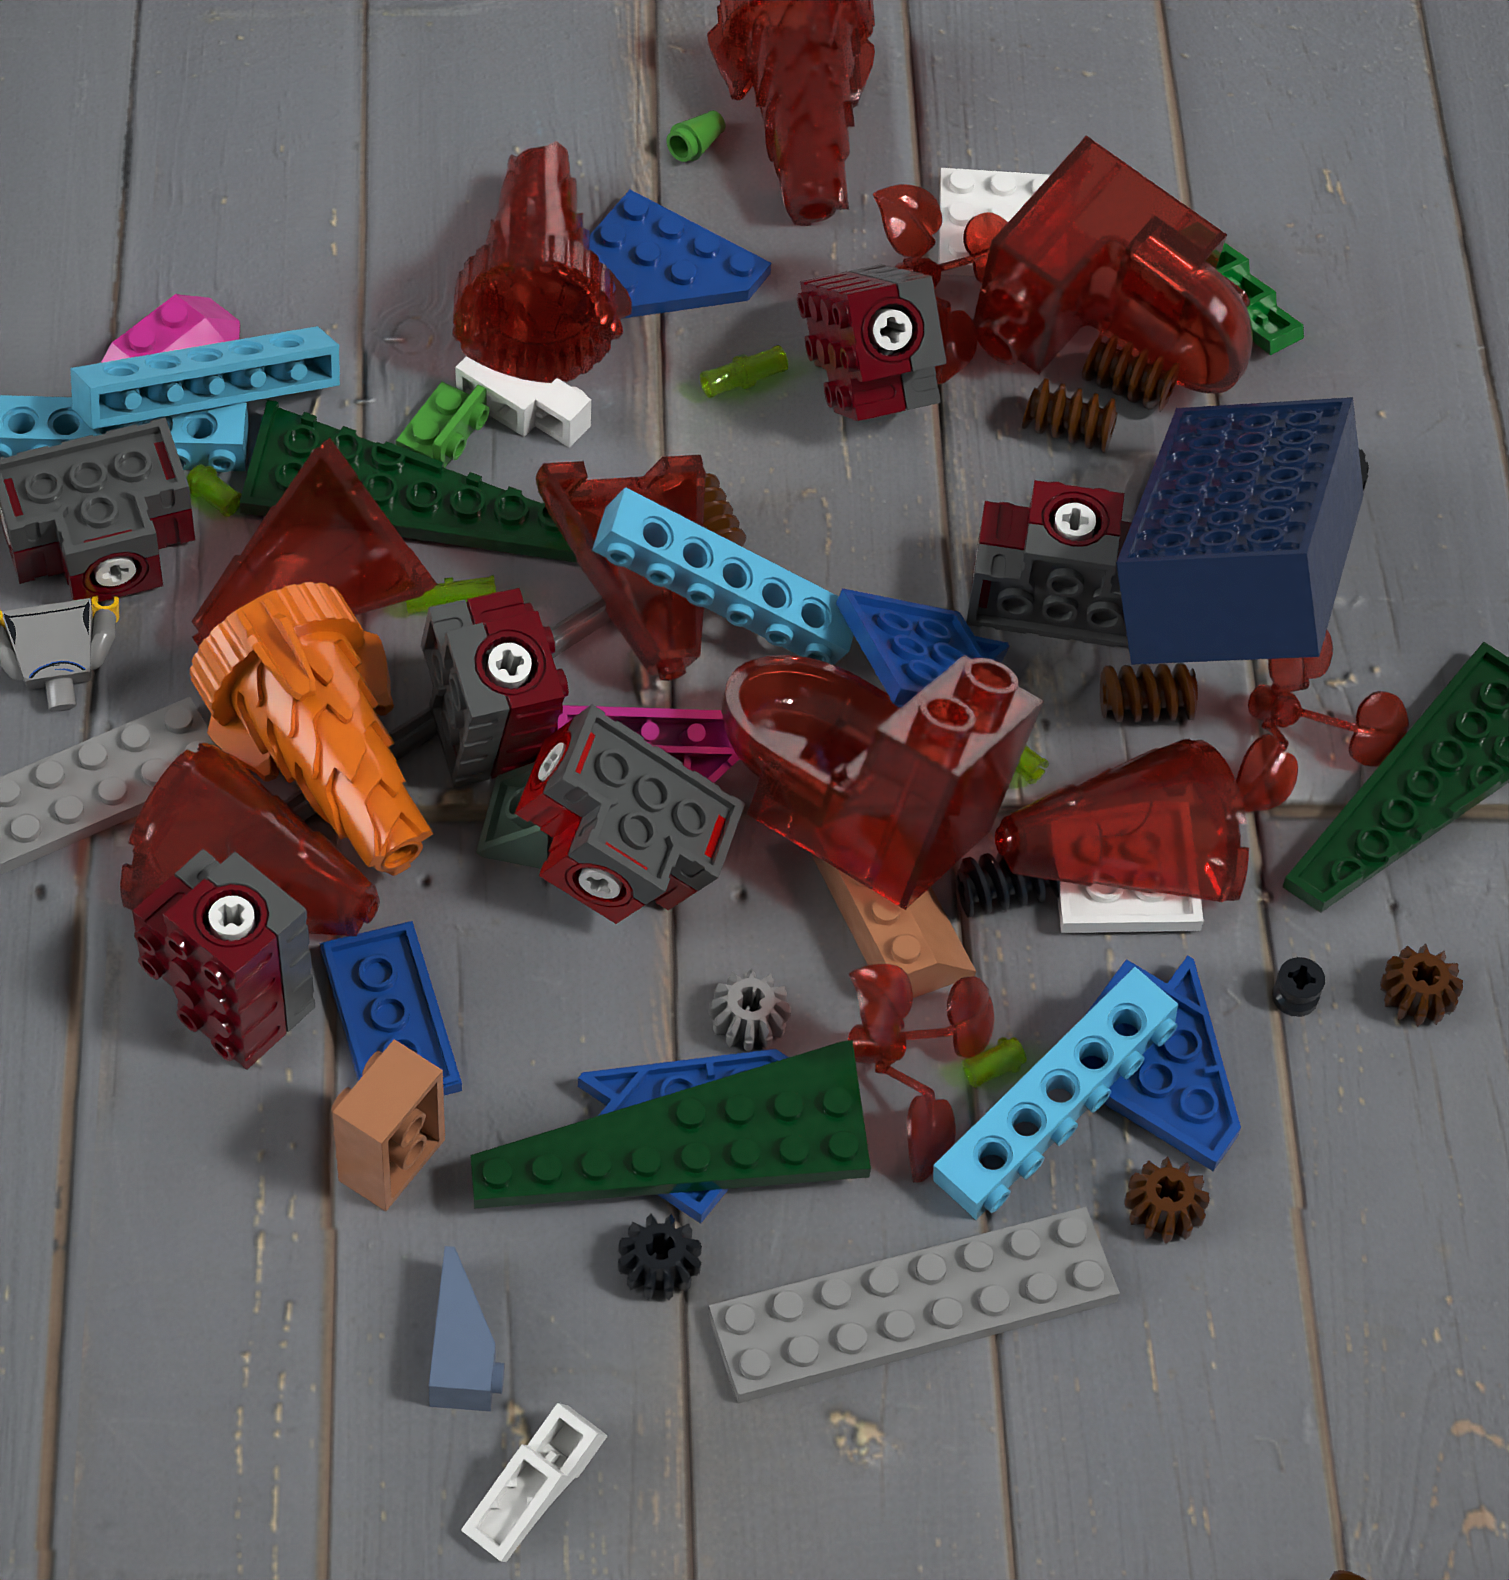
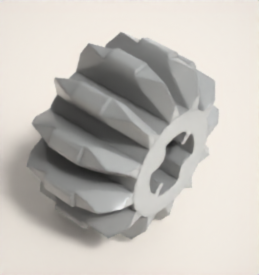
[709,968,791,1052]

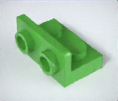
[396,381,490,468]

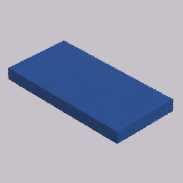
[320,921,462,1095]

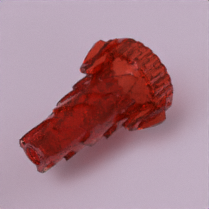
[707,0,875,226]
[452,141,632,383]

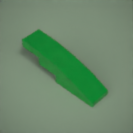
[1164,223,1304,355]

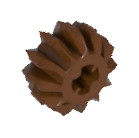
[1380,944,1463,1027]
[1124,1156,1210,1244]

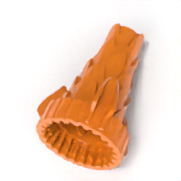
[190,582,433,876]

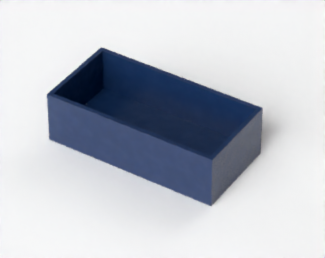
[1116,397,1364,665]

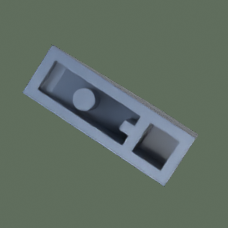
[429,1246,505,1411]

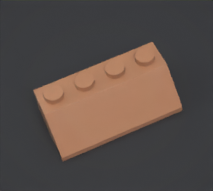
[812,812,976,1007]

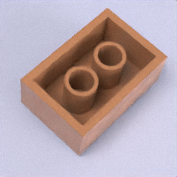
[332,1039,445,1211]

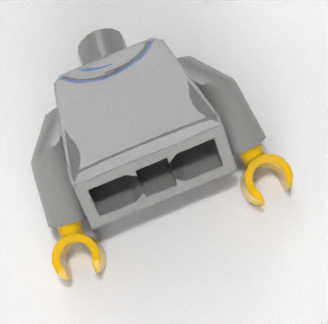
[0,596,120,711]

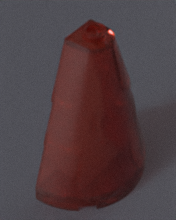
[191,438,438,647]
[535,455,706,681]
[995,738,1249,902]
[120,743,380,936]

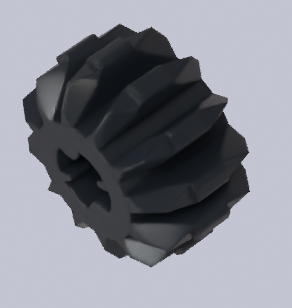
[618,1213,702,1301]

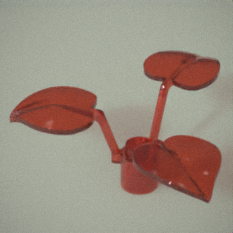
[873,184,1020,384]
[1231,630,1409,813]
[848,963,994,1183]

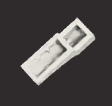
[455,356,591,448]
[461,1403,607,1562]

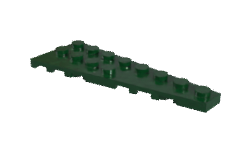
[239,400,600,565]
[1282,642,1509,913]
[470,1040,871,1209]

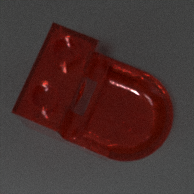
[972,135,1253,394]
[721,655,1044,910]

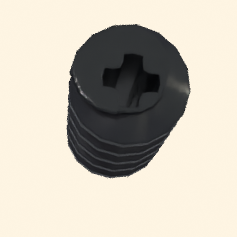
[956,842,1060,918]

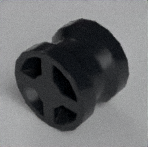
[1272,957,1325,1017]

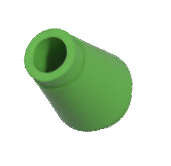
[666,110,726,162]

